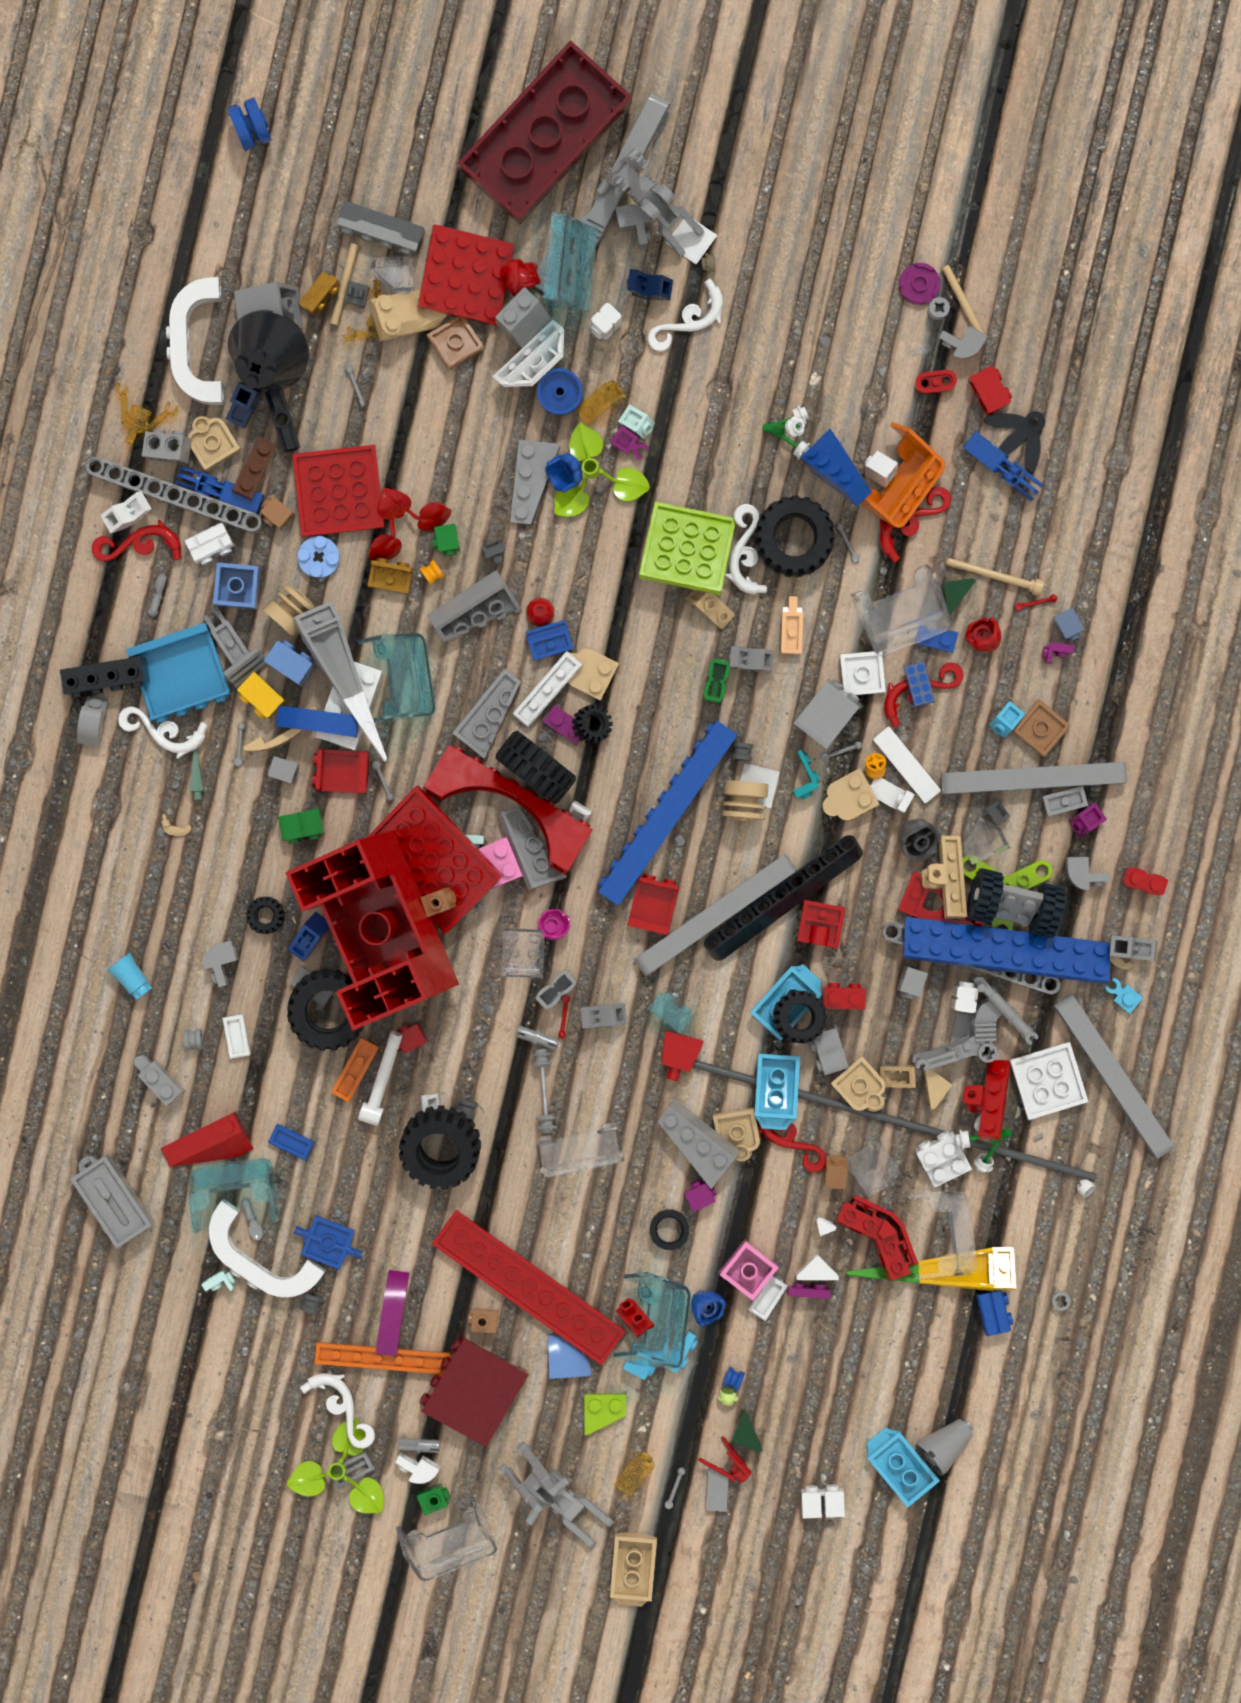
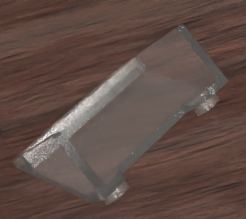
[850,564,952,656]

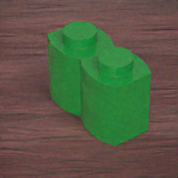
[703,658,730,704]
[278,809,325,844]

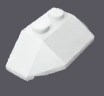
[492,320,564,387]

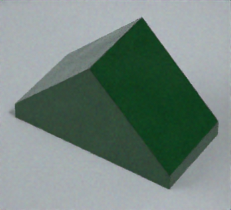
[941,578,976,615]
[731,1409,763,1452]

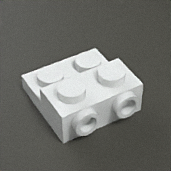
[916,1131,972,1188]

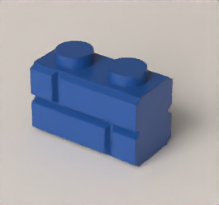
[976,1290,1013,1336]

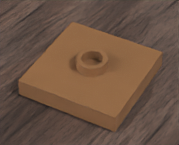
[427,317,484,370]
[1012,699,1071,758]

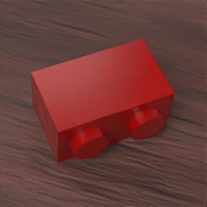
[968,365,1012,416]

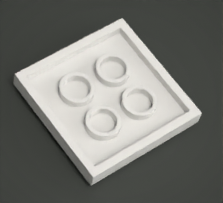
[1009,1042,1088,1120]

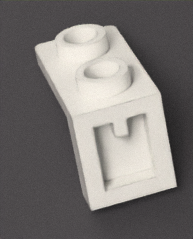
[870,778,915,813]

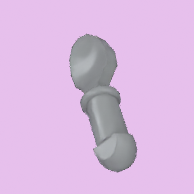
[148,574,166,617]
[241,1198,263,1241]

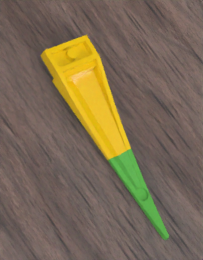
[846,1247,1016,1291]

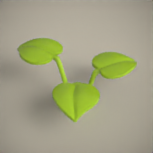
[554,423,650,517]
[286,1418,384,1514]

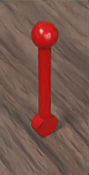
[1015,594,1058,611]
[558,995,570,1039]

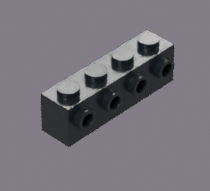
[60,656,150,698]

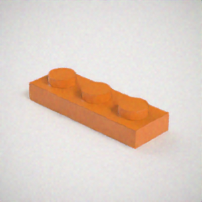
[331,1037,380,1102]

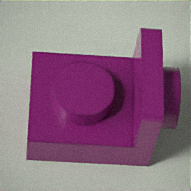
[1042,642,1075,664]
[1069,802,1107,837]

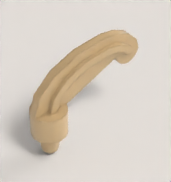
[161,814,191,836]
[1110,945,1132,970]

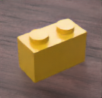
[237,672,287,719]

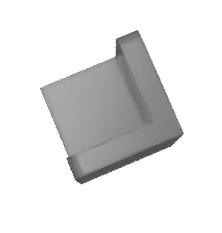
[268,756,300,784]

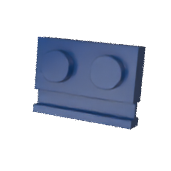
[525,620,574,661]

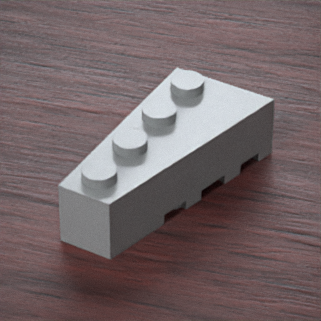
[658,1099,741,1189]

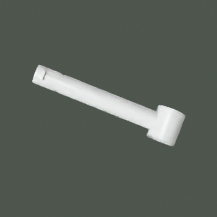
[358,1031,403,1127]

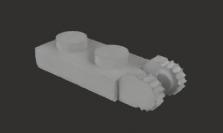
[203,608,249,665]

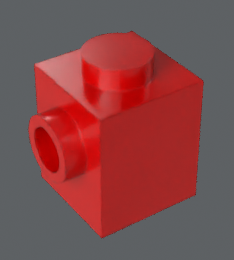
[397,1023,428,1054]

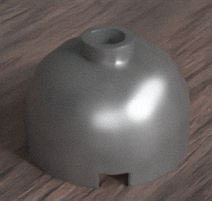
[898,819,941,862]

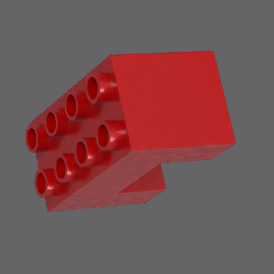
[285,830,460,1031]

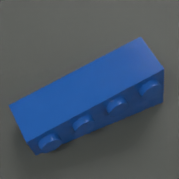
[801,428,872,506]

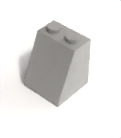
[234,282,303,329]
[495,287,552,349]
[794,679,861,749]

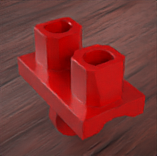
[615,1298,655,1338]

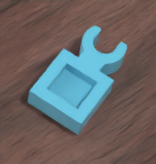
[1104,978,1143,1014]

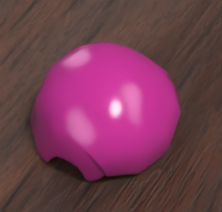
[537,909,571,940]

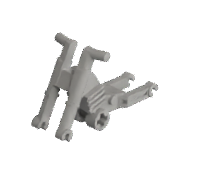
[597,148,705,257]
[912,974,1038,1071]
[499,1441,615,1548]

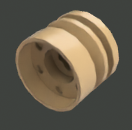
[263,584,315,639]
[722,780,769,822]

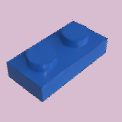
[913,623,958,653]

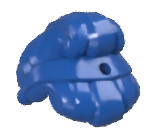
[545,453,583,492]
[691,1290,726,1327]

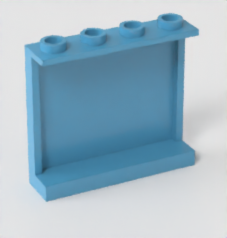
[126,623,232,724]

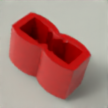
[1120,868,1168,896]

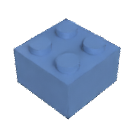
[213,562,261,610]
[264,640,317,687]

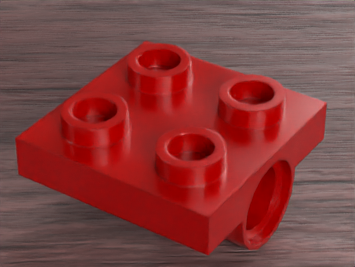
[797,900,846,948]

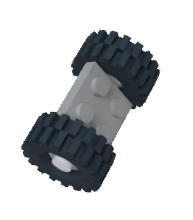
[967,868,1066,938]

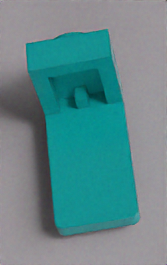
[792,750,821,800]

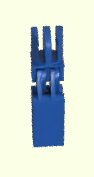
[963,431,1045,502]
[175,465,265,515]

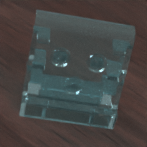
[543,212,598,313]

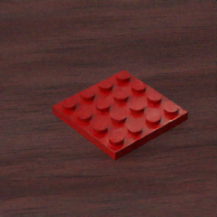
[417,224,514,326]
[292,445,385,538]

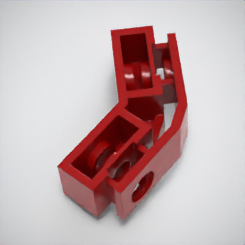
[834,1195,918,1281]

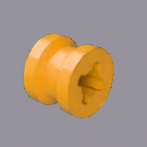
[420,560,445,586]
[865,753,886,780]

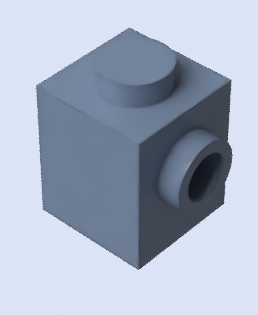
[1052,607,1084,641]

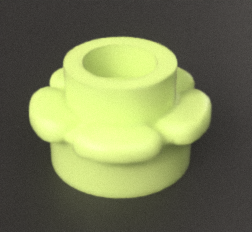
[718,1388,738,1405]

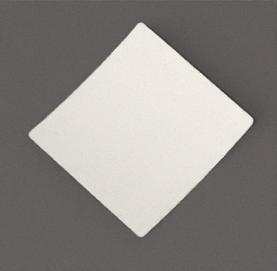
[666,219,717,264]
[740,763,780,808]

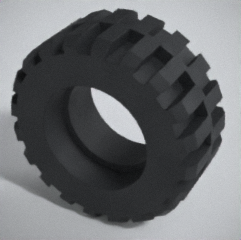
[754,495,835,578]
[495,731,576,804]
[287,969,364,1051]
[399,1105,481,1190]

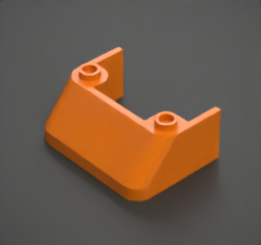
[860,422,945,528]

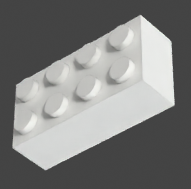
[315,662,384,751]

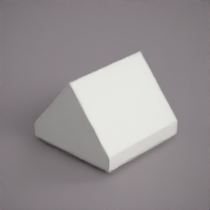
[568,801,592,822]
[420,1094,439,1112]
[815,1215,837,1236]

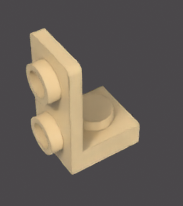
[685,590,735,629]

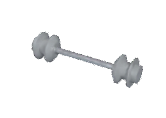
[531,1049,557,1133]

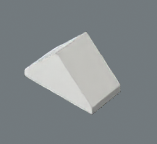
[795,1253,839,1280]

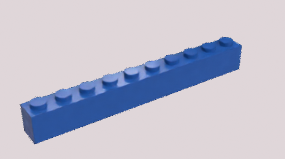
[597,720,738,906]

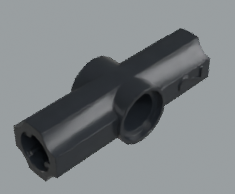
[265,388,301,453]

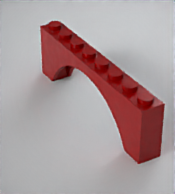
[423,745,593,876]

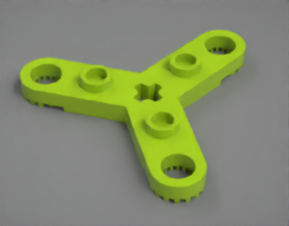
[962,855,1053,930]

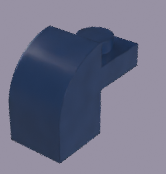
[627,269,673,301]
[226,382,261,428]

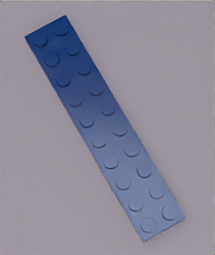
[902,917,1110,984]

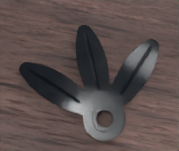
[984,411,1045,473]

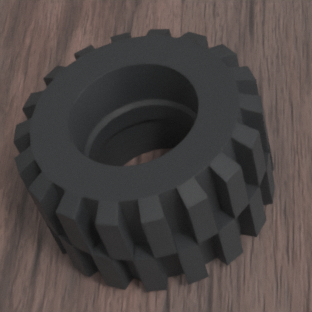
[772,991,828,1044]

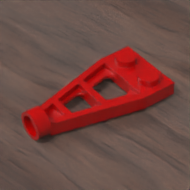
[898,872,983,926]

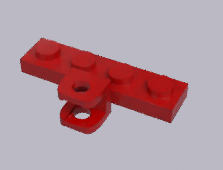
[963,1060,1011,1140]

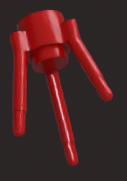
[698,1436,752,1483]

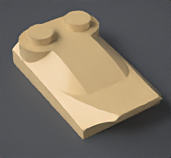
[368,289,448,342]
[610,1532,657,1607]

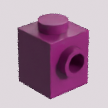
[684,1180,717,1212]

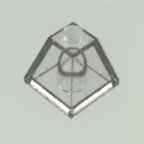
[370,255,415,294]
[847,1139,902,1198]

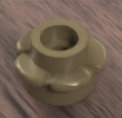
[702,253,716,274]

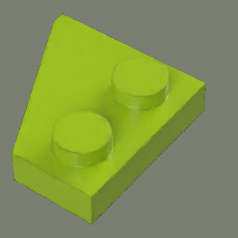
[584,1393,626,1435]

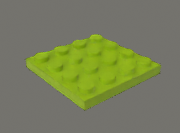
[639,501,736,595]

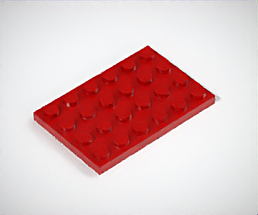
[367,785,503,934]

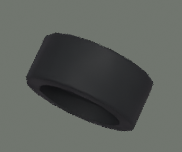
[650,1209,689,1250]

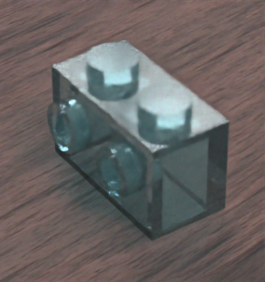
[647,991,694,1034]

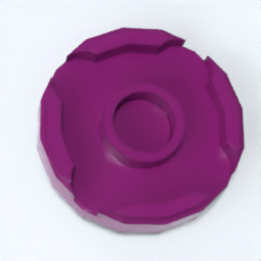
[899,263,941,305]

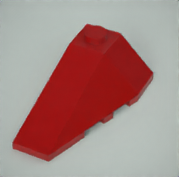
[161,1111,254,1167]

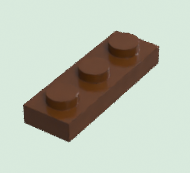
[232,436,277,501]

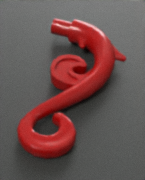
[879,487,951,563]
[92,520,182,562]
[884,662,964,728]
[758,1122,826,1173]

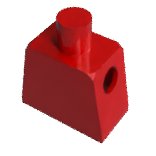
[661,1030,704,1081]

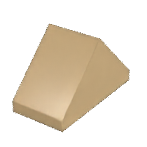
[880,1065,916,1088]
[923,1069,952,1109]

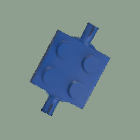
[293,1215,363,1270]

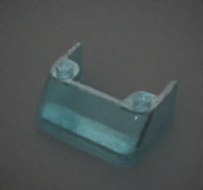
[357,633,435,723]
[189,1158,280,1233]
[613,1272,691,1369]

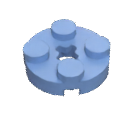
[298,536,340,578]

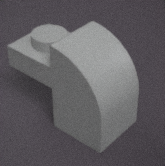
[616,205,652,249]
[939,326,989,358]
[729,646,774,672]
[77,696,108,747]
[1065,857,1110,890]
[1110,935,1157,961]
[204,940,239,987]
[581,1003,627,1029]

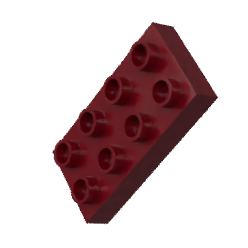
[457,40,632,225]

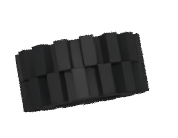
[572,704,613,744]
[246,897,285,934]

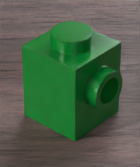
[432,523,460,557]
[417,1483,451,1516]

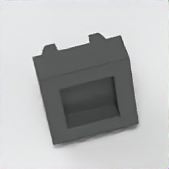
[344,281,370,308]
[482,539,506,565]
[982,799,1010,826]

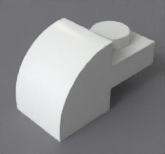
[395,1452,441,1484]

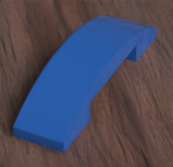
[276,706,359,738]

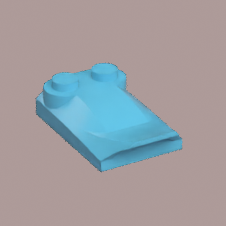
[749,965,822,1041]
[754,1054,800,1130]
[867,1427,940,1508]

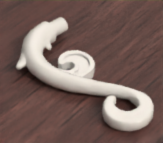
[648,279,723,352]
[725,504,767,595]
[118,706,208,759]
[300,1373,375,1449]

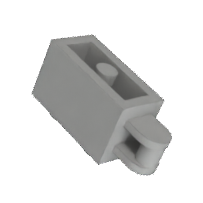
[134,1055,185,1106]

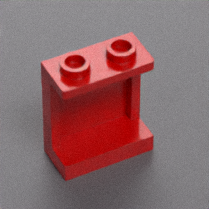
[312,748,370,794]
[627,874,679,935]

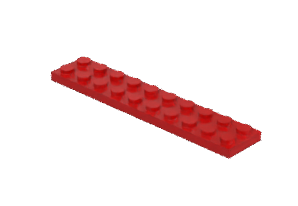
[432,1209,626,1365]

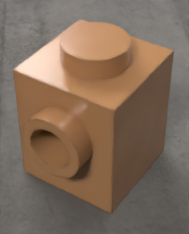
[260,496,295,531]
[420,887,456,917]
[824,1155,848,1189]
[468,1308,499,1334]

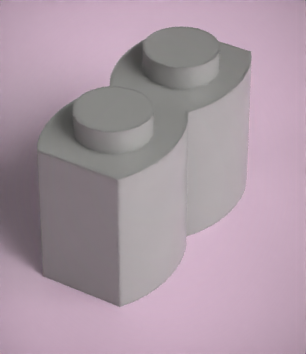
[536,970,577,1010]
[810,1028,849,1075]

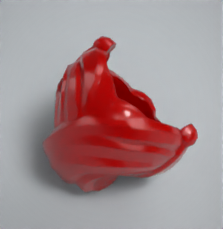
[504,259,541,297]
[964,617,1001,653]

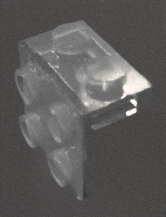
[501,928,545,978]

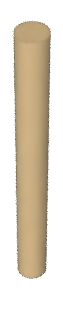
[330,243,359,326]
[942,265,984,333]

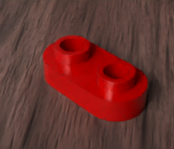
[915,370,957,394]

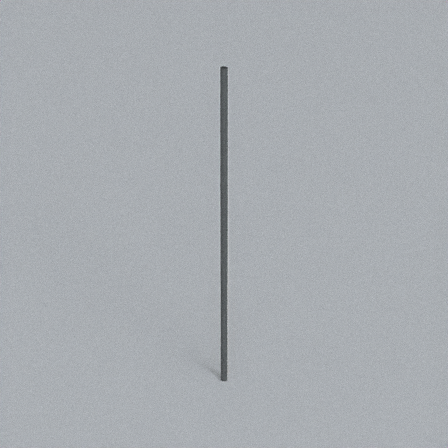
[693,1060,1096,1181]

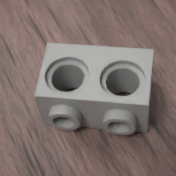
[142,429,192,464]
[896,966,928,1000]

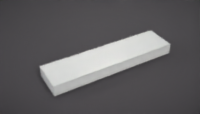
[513,651,583,728]
[872,726,941,804]

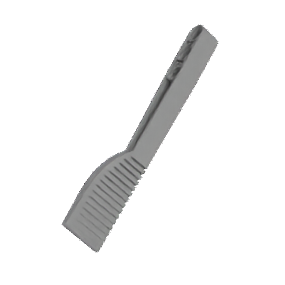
[533,93,670,304]

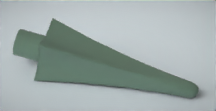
[189,748,206,801]

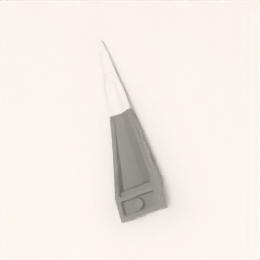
[293,601,387,762]

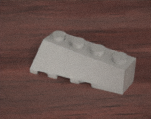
[427,570,522,642]

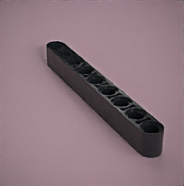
[704,835,863,961]

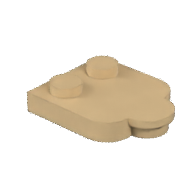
[188,416,241,472]
[568,648,619,701]
[823,768,880,821]
[831,1056,886,1112]
[713,1107,760,1162]

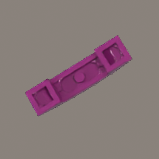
[376,1270,410,1356]

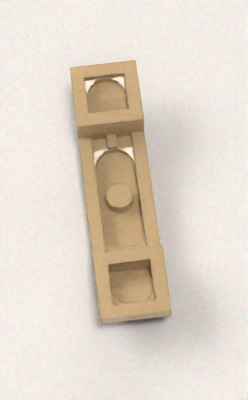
[243,705,319,752]

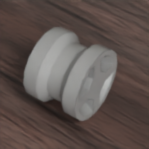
[927,297,950,321]
[183,1029,203,1051]

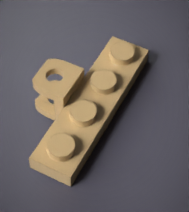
[921,835,967,919]

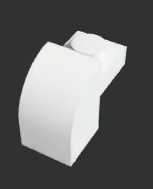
[100,491,151,534]

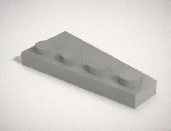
[510,440,560,525]
[452,668,521,759]
[498,806,567,890]

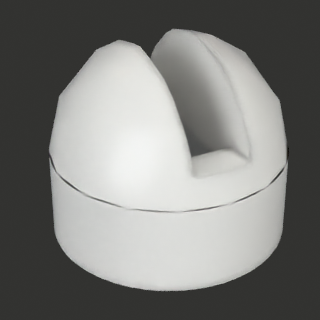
[1077,1179,1096,1198]

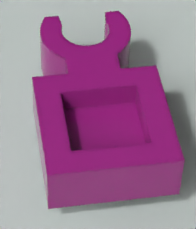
[610,424,649,459]

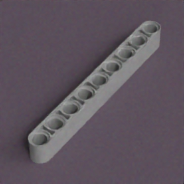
[85,457,264,534]
[941,762,1127,794]
[633,853,797,976]
[881,922,1060,994]
[1053,994,1174,1159]

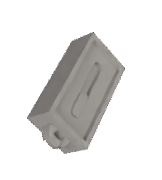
[70,1154,155,1249]

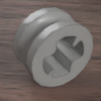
[1051,1291,1071,1311]

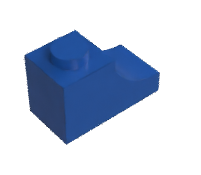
[287,911,330,962]

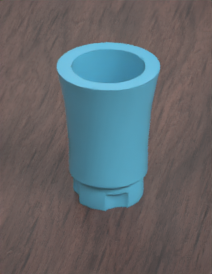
[107,953,152,1000]

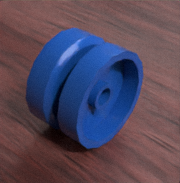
[227,97,272,151]
[537,368,583,416]

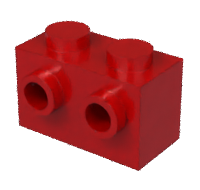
[822,983,866,1010]

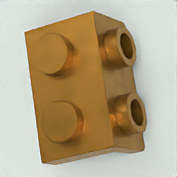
[299,272,340,317]
[367,558,414,595]

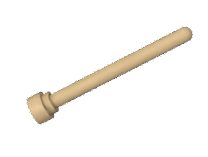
[946,558,1044,597]

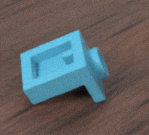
[989,701,1025,738]

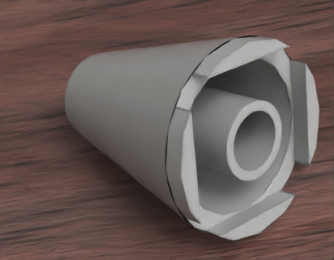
[915,1419,973,1476]

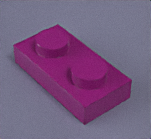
[543,705,589,745]
[787,1282,831,1299]

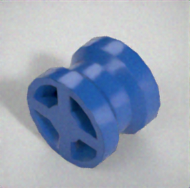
[722,1366,745,1392]

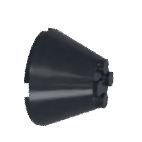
[228,310,310,390]

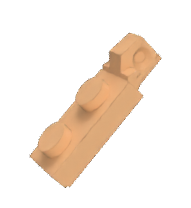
[781,596,803,654]

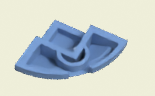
[548,1334,591,1379]

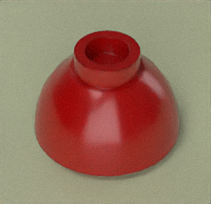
[526,598,555,627]

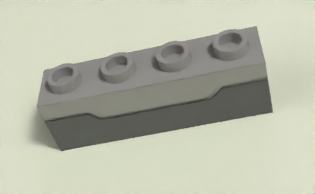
[337,201,425,256]

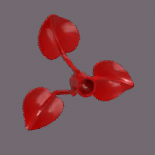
[368,488,451,561]

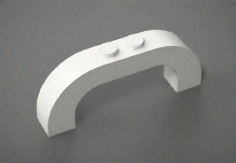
[166,277,224,406]
[209,1199,326,1297]

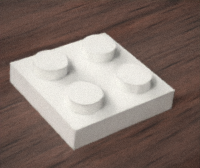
[840,651,886,695]

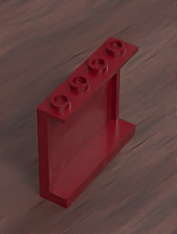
[419,1334,529,1447]

